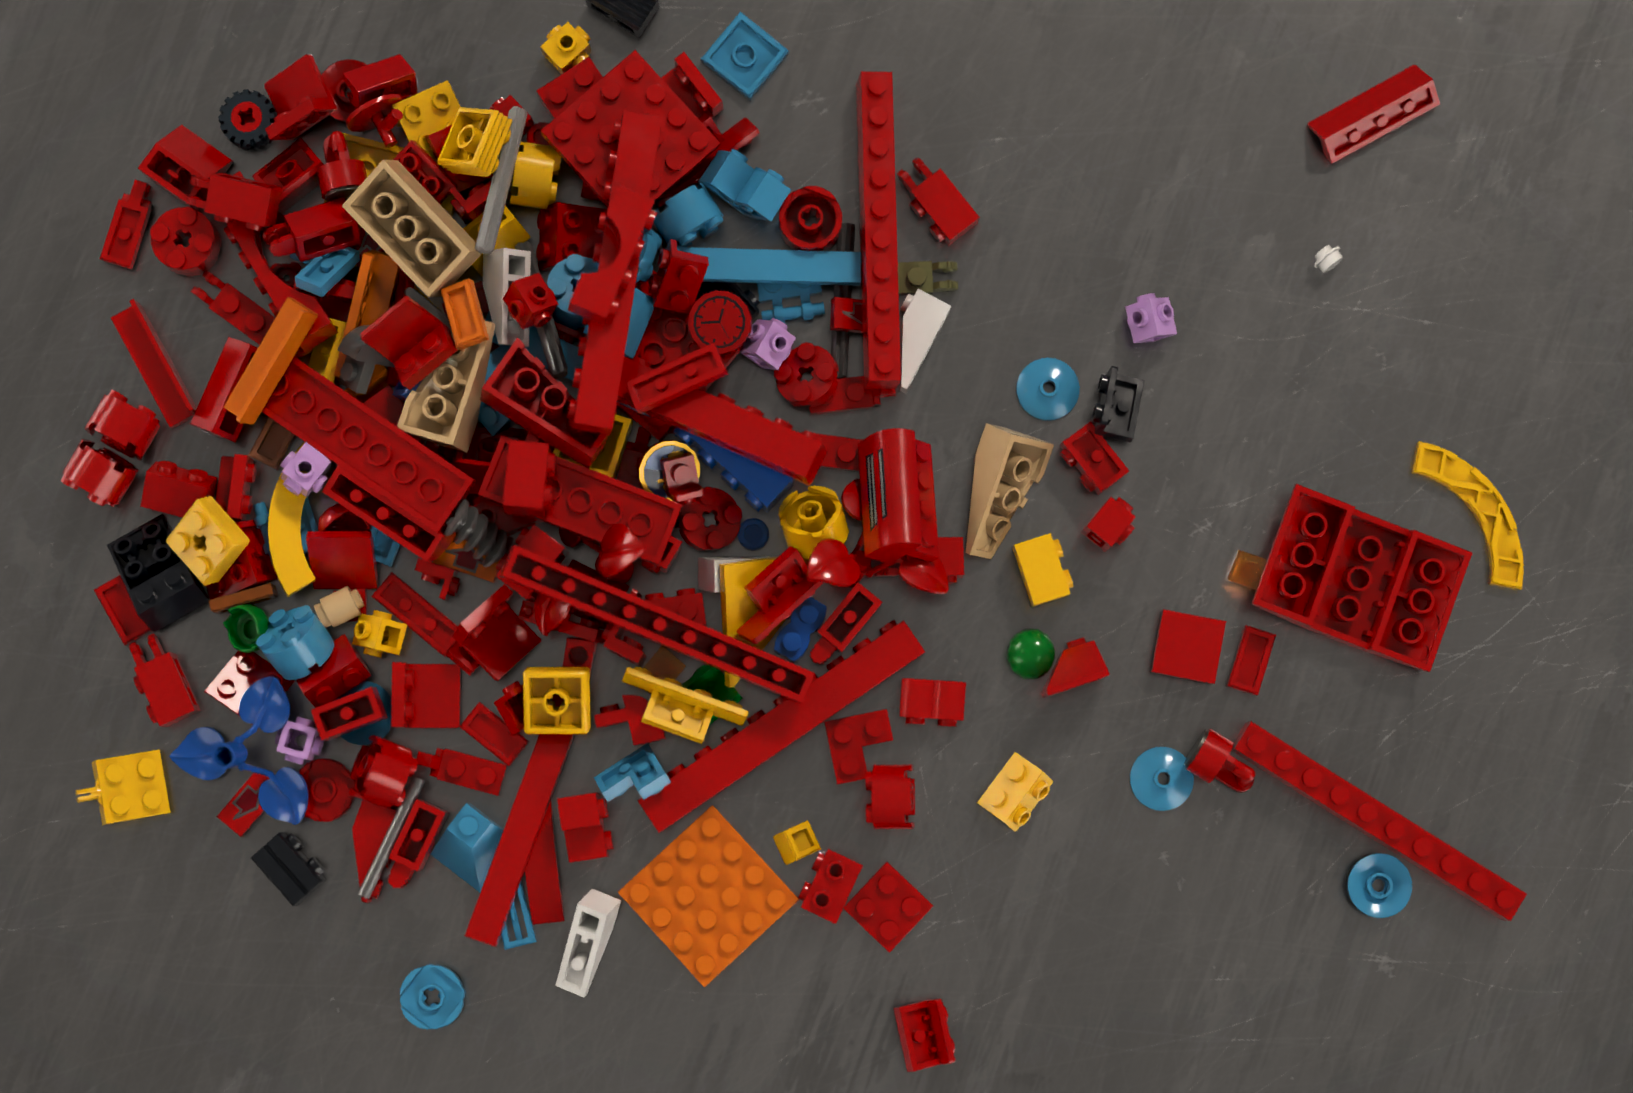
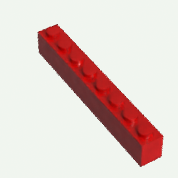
[617,356,828,486]

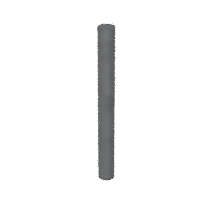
[357,776,425,899]

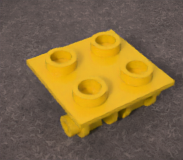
[391,80,461,158]

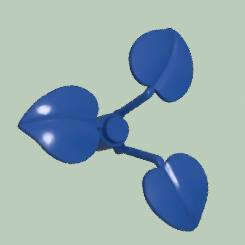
[170,676,309,825]

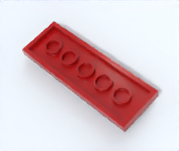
[478,435,682,566]

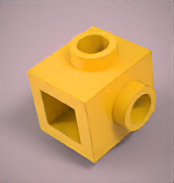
[540,22,591,74]
[352,610,407,658]

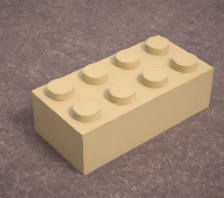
[342,159,482,297]

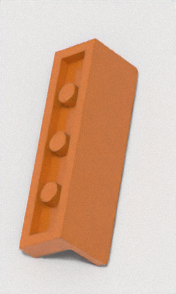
[224,297,318,425]

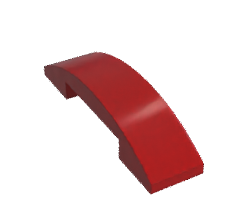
[525,799,565,925]

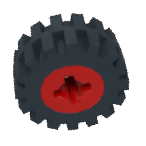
[218,89,277,150]

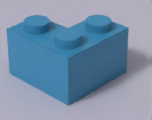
[699,149,791,222]

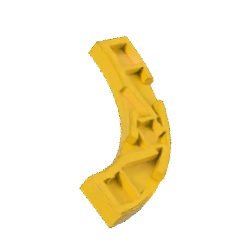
[1412,441,1524,590]
[268,442,332,597]

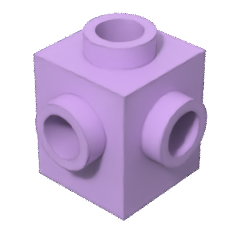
[1125,293,1177,343]
[739,318,796,370]
[280,442,332,498]
[275,716,324,765]

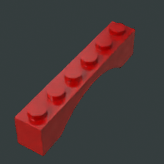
[207,171,338,352]

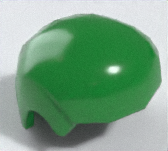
[223,604,270,653]
[1007,628,1055,679]

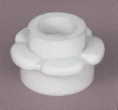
[1314,245,1344,273]

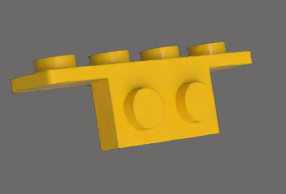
[622,667,749,744]

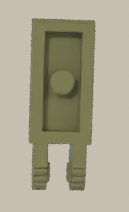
[898,261,958,296]

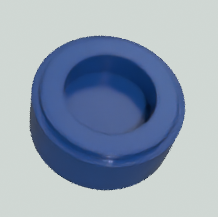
[737,518,769,551]

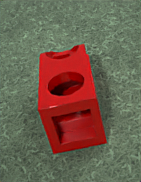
[562,637,598,678]

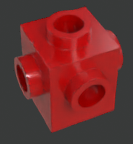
[503,272,559,330]

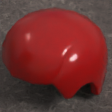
[318,503,369,531]

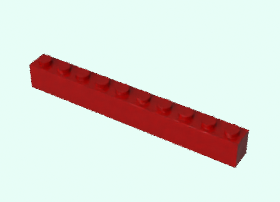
[856,71,901,389]
[567,110,662,435]
[499,545,815,703]
[638,620,925,833]
[1231,721,1527,921]

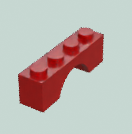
[568,185,657,325]

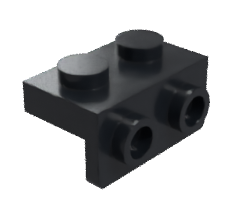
[1092,366,1145,443]

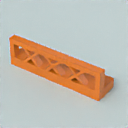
[334,249,400,378]

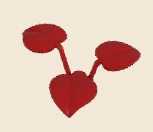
[807,478,949,594]
[534,524,647,636]

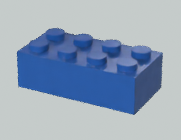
[673,426,793,513]

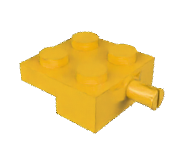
[75,749,171,826]

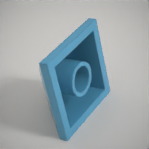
[430,803,504,892]

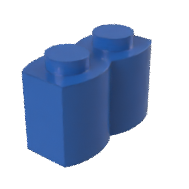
[774,597,827,663]

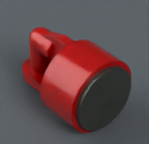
[317,131,367,202]
[1184,728,1255,793]

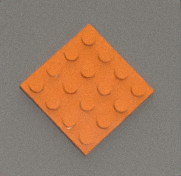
[618,805,799,988]

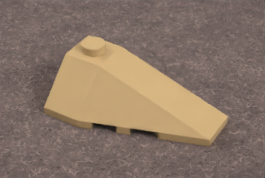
[397,321,495,453]
[965,423,1054,559]

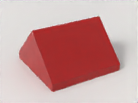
[252,137,324,214]

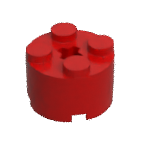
[779,186,842,251]
[150,206,221,276]
[85,390,161,461]
[61,439,139,507]
[348,735,418,809]
[865,764,915,829]

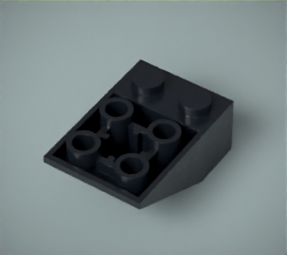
[107,513,209,632]

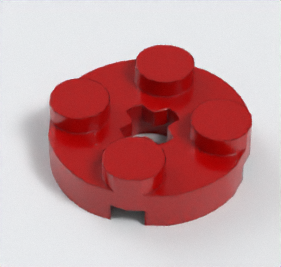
[774,342,839,407]
[677,486,742,551]

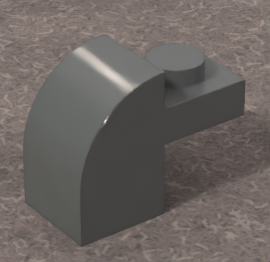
[338,325,395,394]

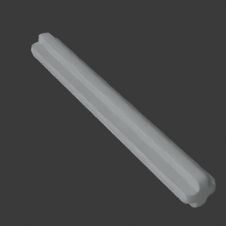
[475,106,527,255]

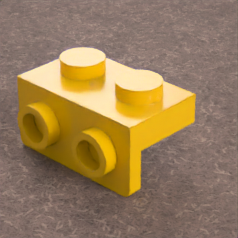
[977,752,1053,832]

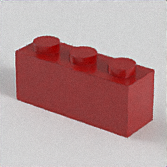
[190,337,258,443]

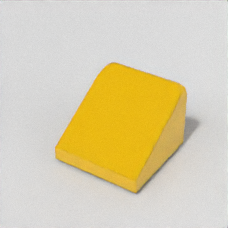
[773,820,821,865]

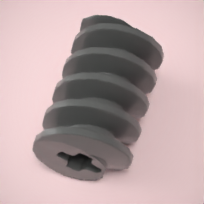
[444,499,514,568]

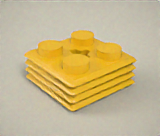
[437,107,512,177]
[166,496,250,586]
[523,667,591,734]

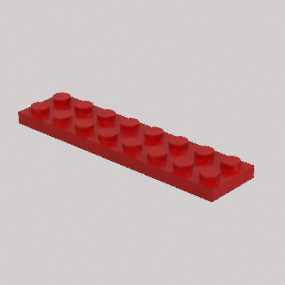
[262,356,477,534]

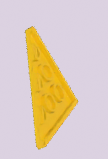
[719,557,809,687]

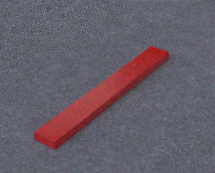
[465,694,575,947]

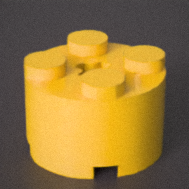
[510,141,561,209]
[779,486,849,559]

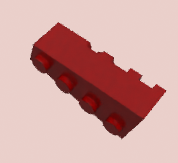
[480,337,608,468]

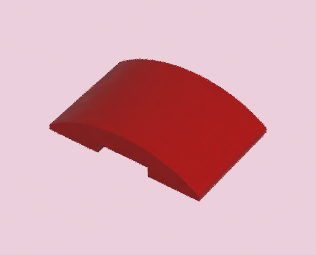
[1251,484,1473,672]

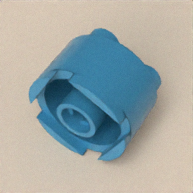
[653,183,724,247]
[547,254,598,330]
[256,605,334,680]

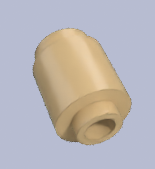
[314,586,365,628]

